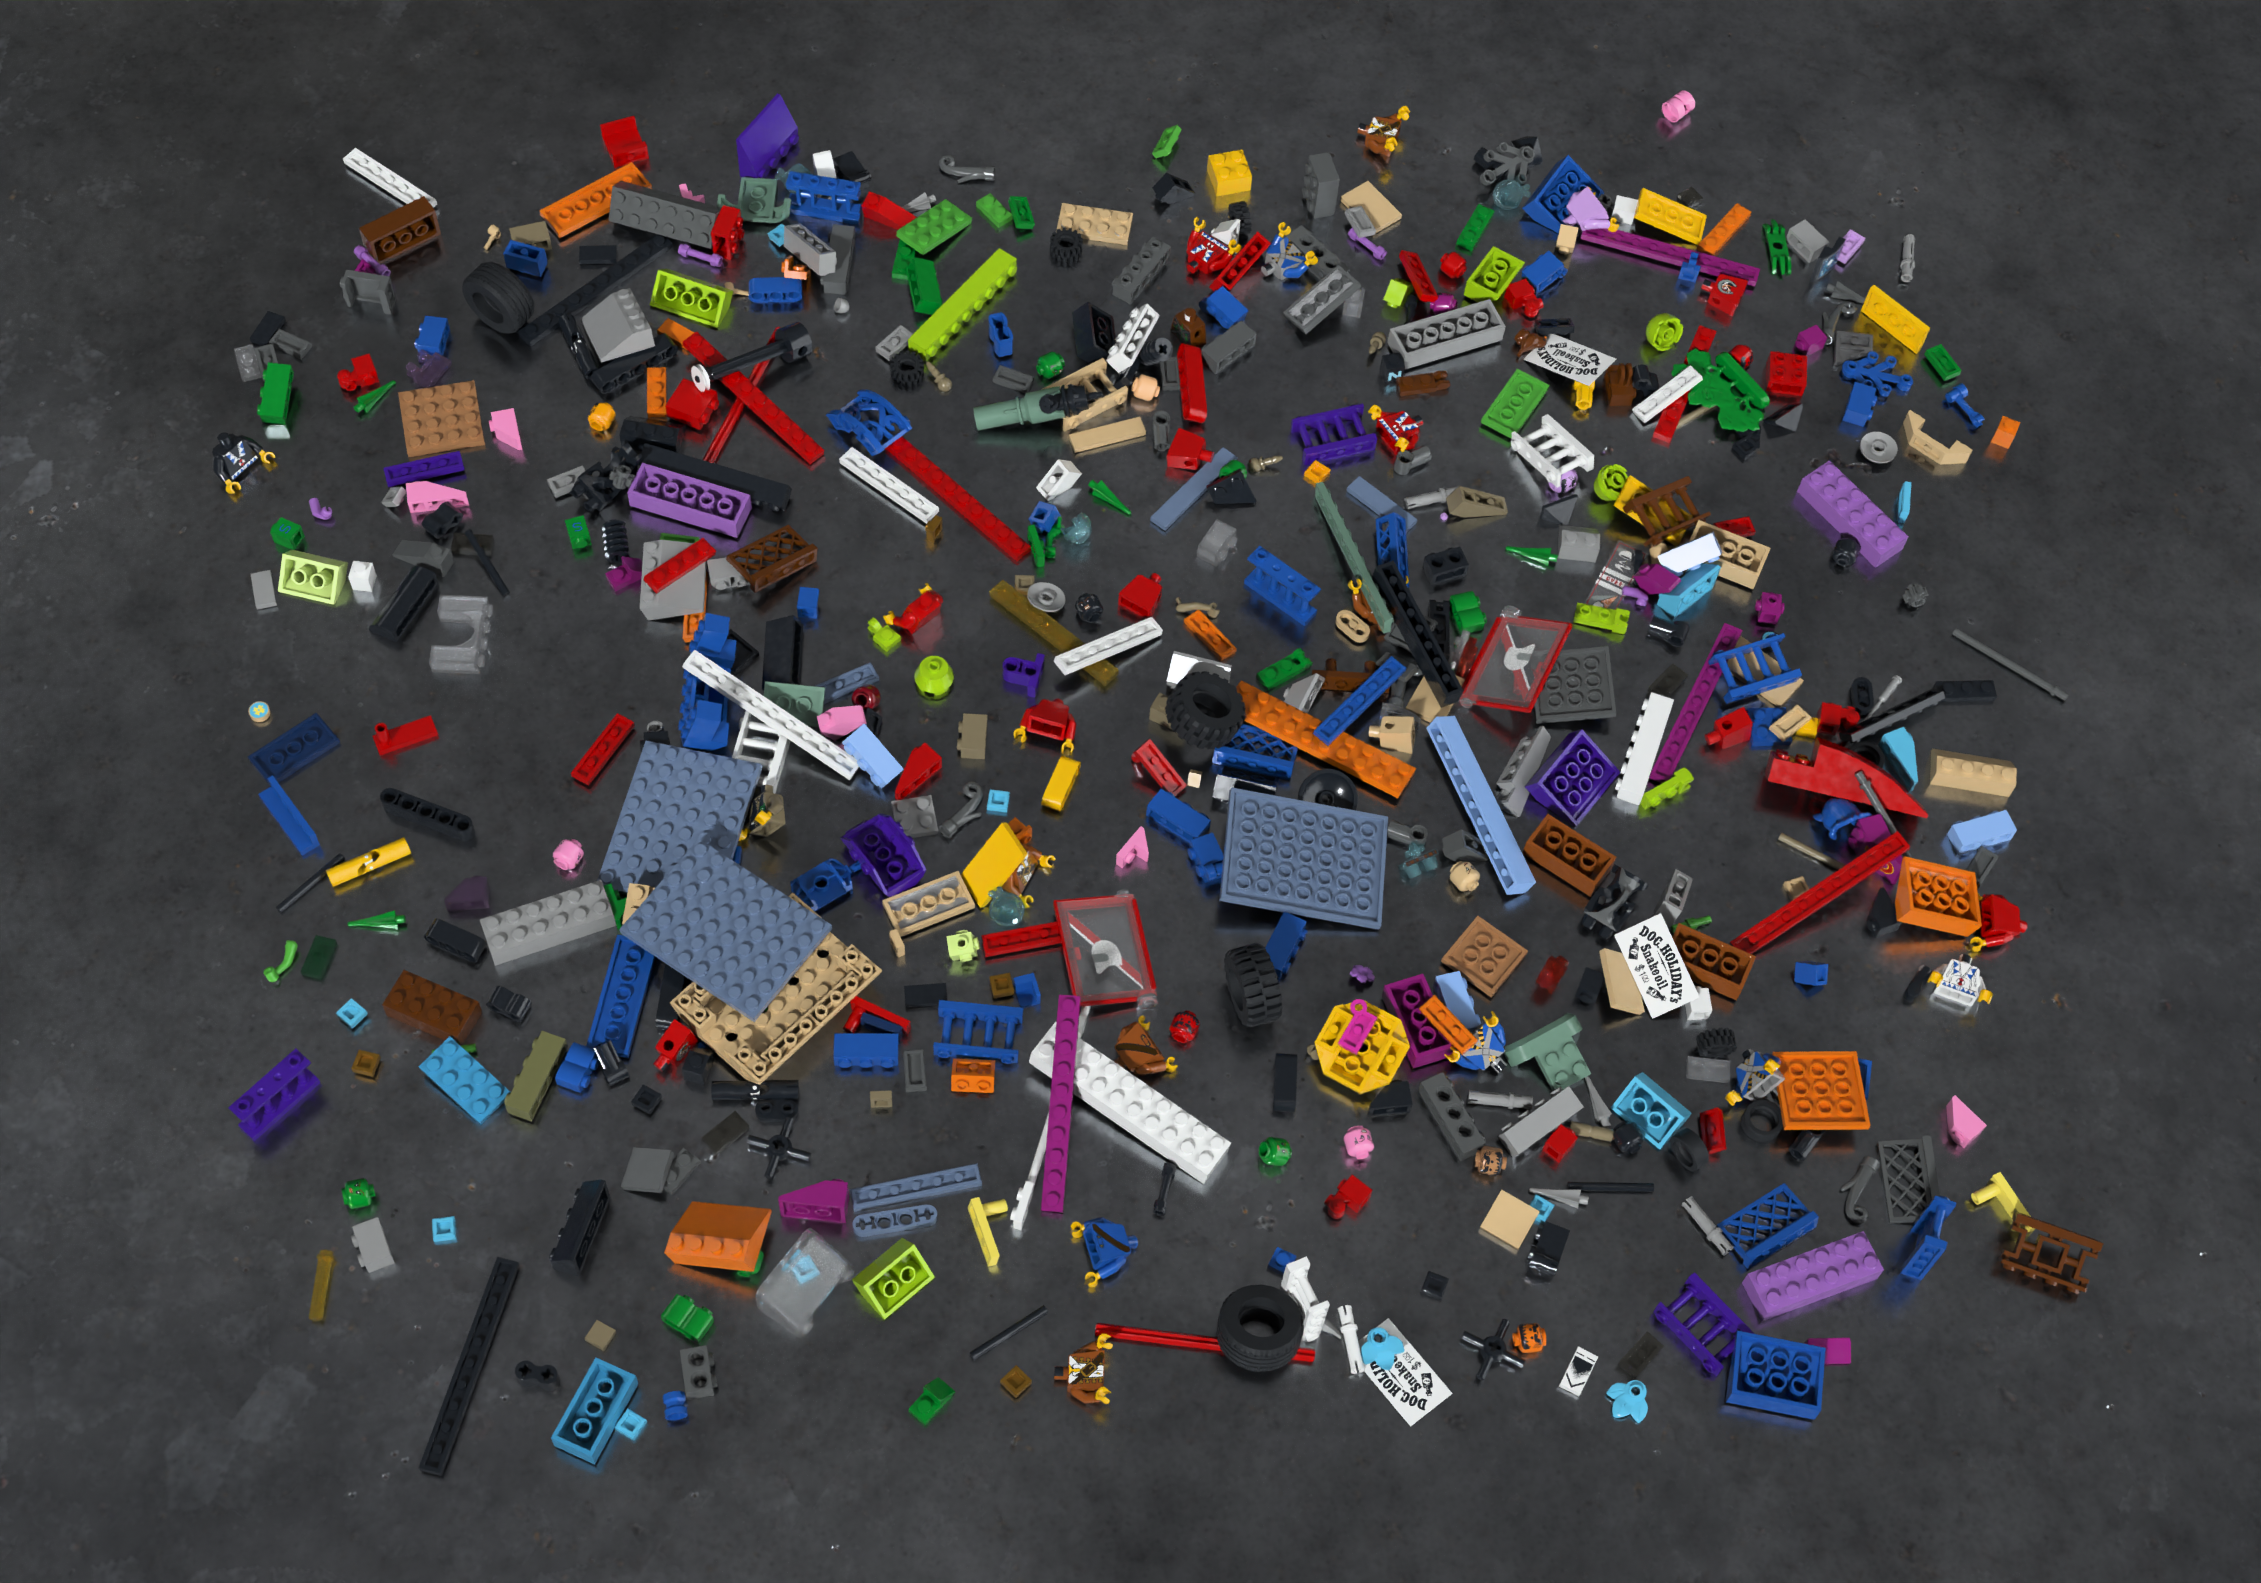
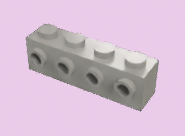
[784,223,837,276]
[1497,1086,1584,1157]

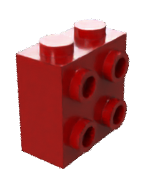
[711,205,745,260]
[1765,351,1807,396]
[665,378,719,430]

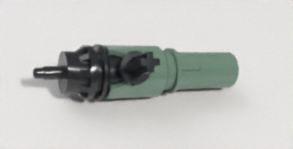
[973,384,1103,431]

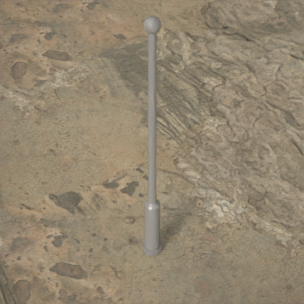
[1844,675,1902,749]

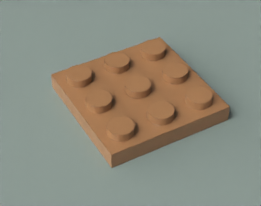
[1441,916,1528,998]

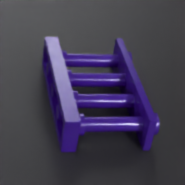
[1290,404,1377,466]
[228,1048,321,1141]
[1654,1272,1755,1377]

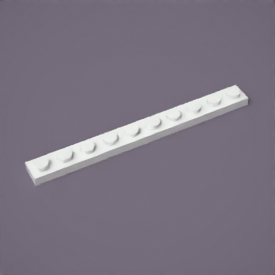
[682,650,859,780]

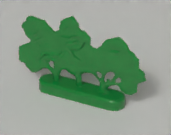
[1671,348,1770,432]

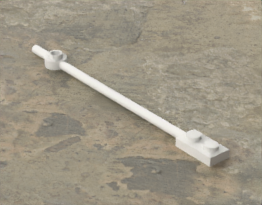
[1010,995,1091,1231]

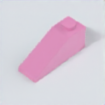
[406,481,469,513]

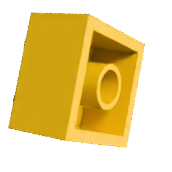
[1207,149,1252,197]

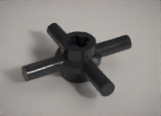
[747,1117,811,1179]
[1461,1319,1526,1380]

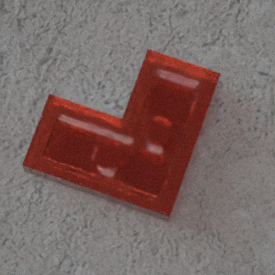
[1456,637,1479,678]

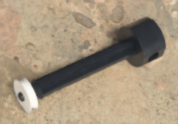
[691,322,812,392]

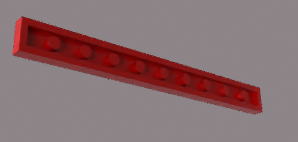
[683,331,824,464]
[885,436,1031,561]
[1729,831,1910,954]

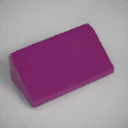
[1804,1338,1851,1365]

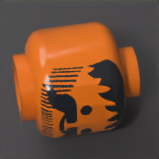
[1512,1323,1546,1353]

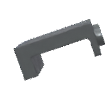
[340,270,396,314]

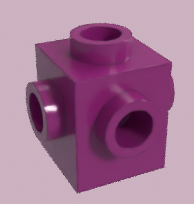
[1755,592,1784,624]

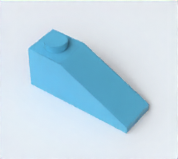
[1878,727,1918,792]

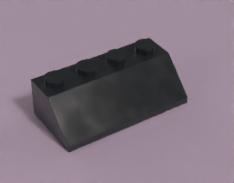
[549,1180,610,1276]

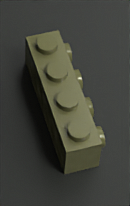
[504,1031,568,1122]

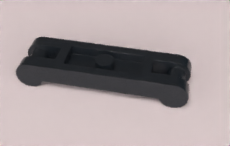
[1429,600,1450,661]

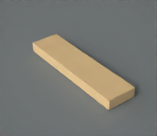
[1069,417,1146,453]

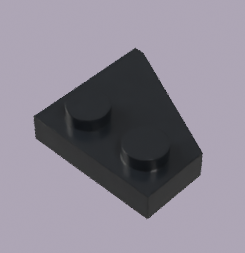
[1206,469,1257,504]

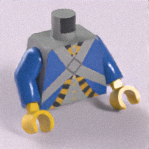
[1261,222,1318,280]
[1444,1011,1507,1073]
[1725,1049,1785,1106]

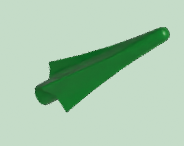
[353,380,396,413]
[1088,480,1132,515]
[1506,546,1558,566]
[348,910,406,929]

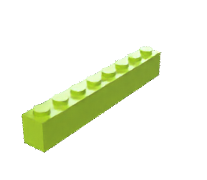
[908,248,1017,362]

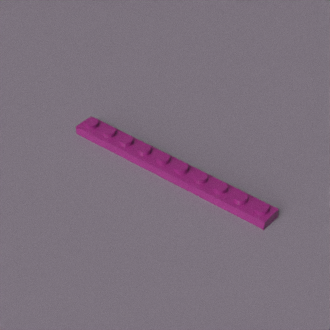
[1581,229,1760,287]
[1649,623,1743,783]
[1041,995,1081,1213]

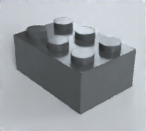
[1302,152,1340,219]

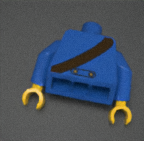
[1071,1217,1138,1288]

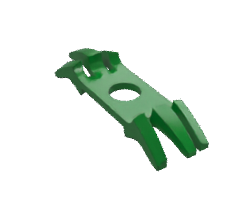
[1762,219,1791,275]

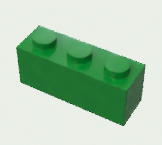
[906,257,943,315]
[257,362,294,425]

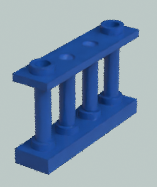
[1244,546,1321,626]
[1708,633,1802,704]
[933,1000,1023,1064]
[1900,1196,1956,1280]

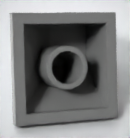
[1283,673,1325,713]

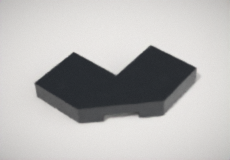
[1732,425,1761,460]

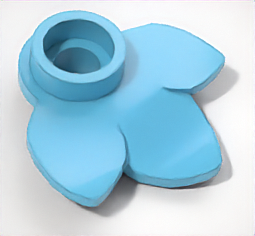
[1361,1327,1404,1370]
[1606,1380,1648,1423]

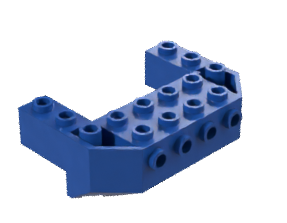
[678,613,736,751]

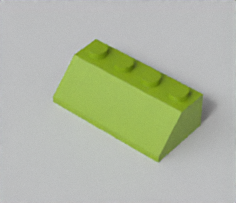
[650,268,733,328]

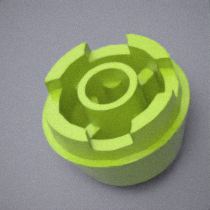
[1594,464,1628,501]
[914,656,954,695]

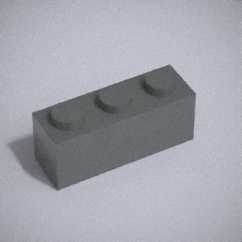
[1201,321,1257,374]

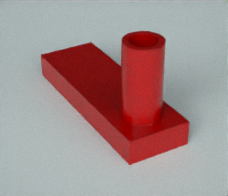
[373,715,438,756]
[1131,739,1187,796]
[843,996,912,1036]

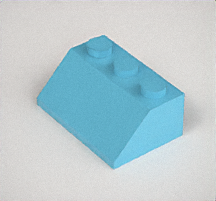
[1657,563,1721,619]
[1611,1072,1692,1150]

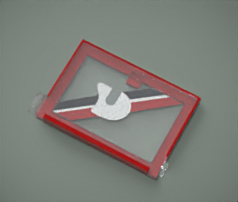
[1459,605,1573,713]
[1053,889,1158,1009]

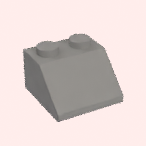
[1558,525,1600,563]

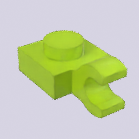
[868,617,901,652]

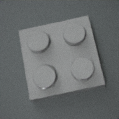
[891,795,938,838]

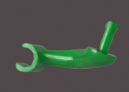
[1045,516,1065,558]

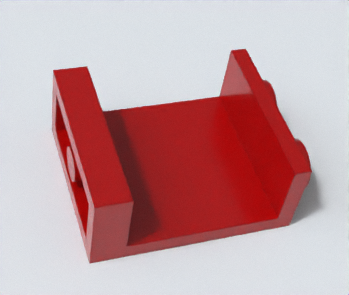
[600,116,649,168]

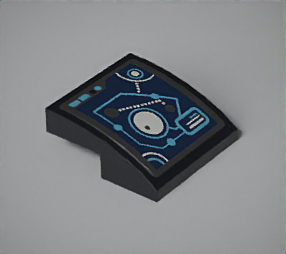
[1810,237,1846,282]

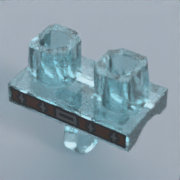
[1399,842,1439,879]

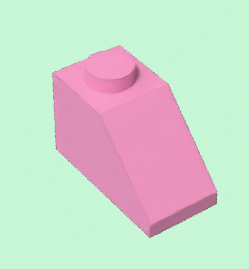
[489,408,522,450]
[817,705,867,741]
[1946,1095,1987,1148]

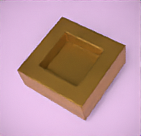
[925,515,943,543]
[989,973,1014,998]
[351,1050,381,1077]
[1000,1365,1032,1398]

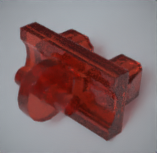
[1536,955,1569,994]

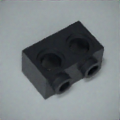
[1422,546,1469,585]

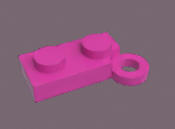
[1338,999,1377,1055]

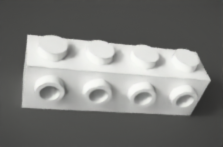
[1106,303,1160,373]

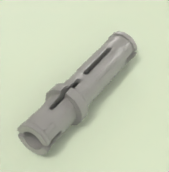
[1900,234,1915,282]
[1404,485,1459,510]
[1468,1090,1533,1109]
[1682,1196,1734,1256]

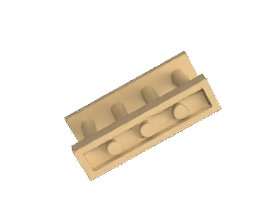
[1041,358,1128,431]

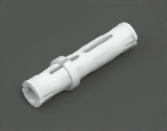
[1338,1305,1365,1374]

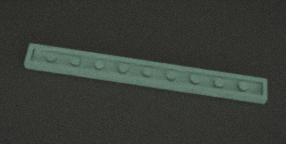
[1315,482,1394,633]

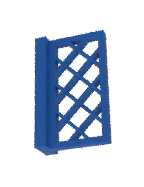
[1212,724,1298,780]
[1716,1183,1819,1270]

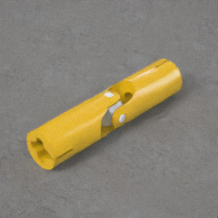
[326,837,411,887]

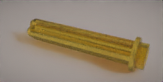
[309,1250,335,1321]

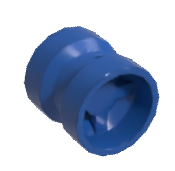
[663,1391,688,1420]

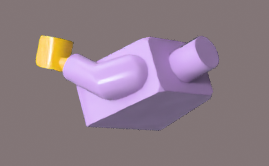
[1562,186,1619,232]

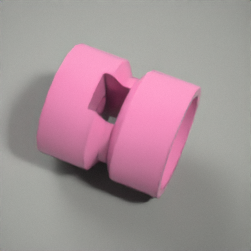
[1662,90,1695,123]

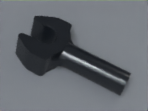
[1631,550,1643,586]

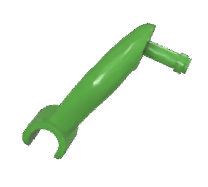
[263,940,298,982]

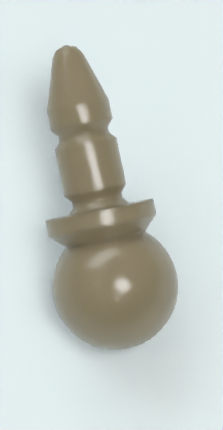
[1369,332,1386,354]
[926,362,952,392]
[1247,456,1283,472]

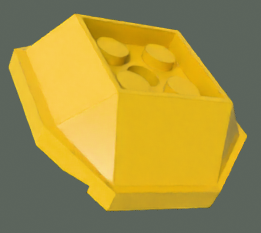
[1315,1000,1410,1094]

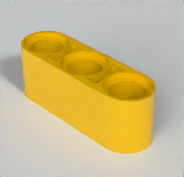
[1041,755,1081,811]

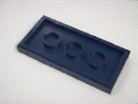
[248,712,340,787]

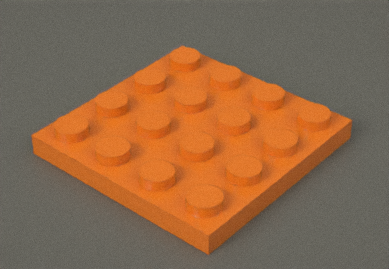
[1772,1051,1870,1130]

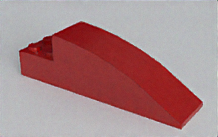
[1765,737,1928,818]

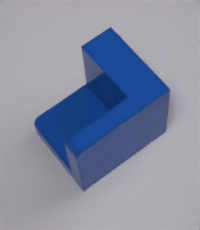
[797,587,819,619]
[1794,961,1828,986]
[1013,973,1041,1008]

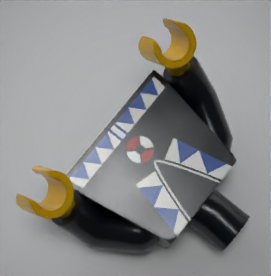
[212,432,275,494]

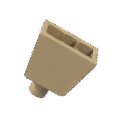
[1369,716,1415,754]

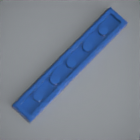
[1313,656,1406,746]

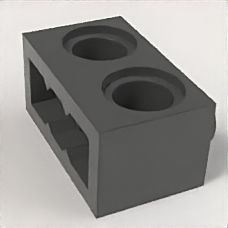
[680,1345,718,1400]

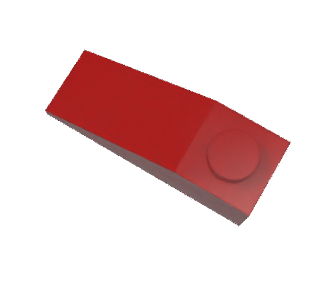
[861,191,917,230]
[895,743,942,801]

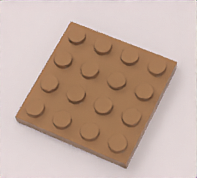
[398,380,485,457]

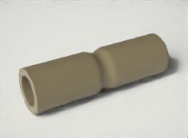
[1569,1121,1613,1142]

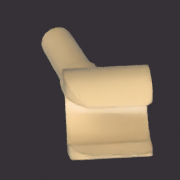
[484,224,501,250]
[724,282,748,296]

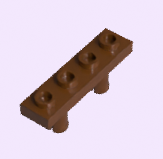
[1312,658,1390,693]

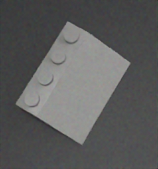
[580,288,655,363]
[640,540,707,621]

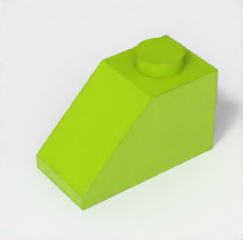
[1383,278,1414,308]

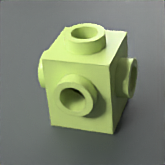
[946,930,980,962]

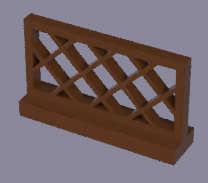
[726,524,818,593]

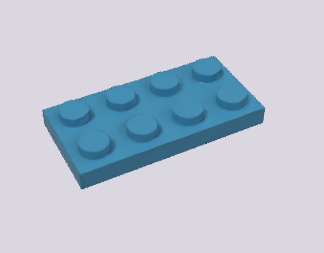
[418,1036,510,1125]

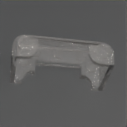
[756,1228,855,1338]

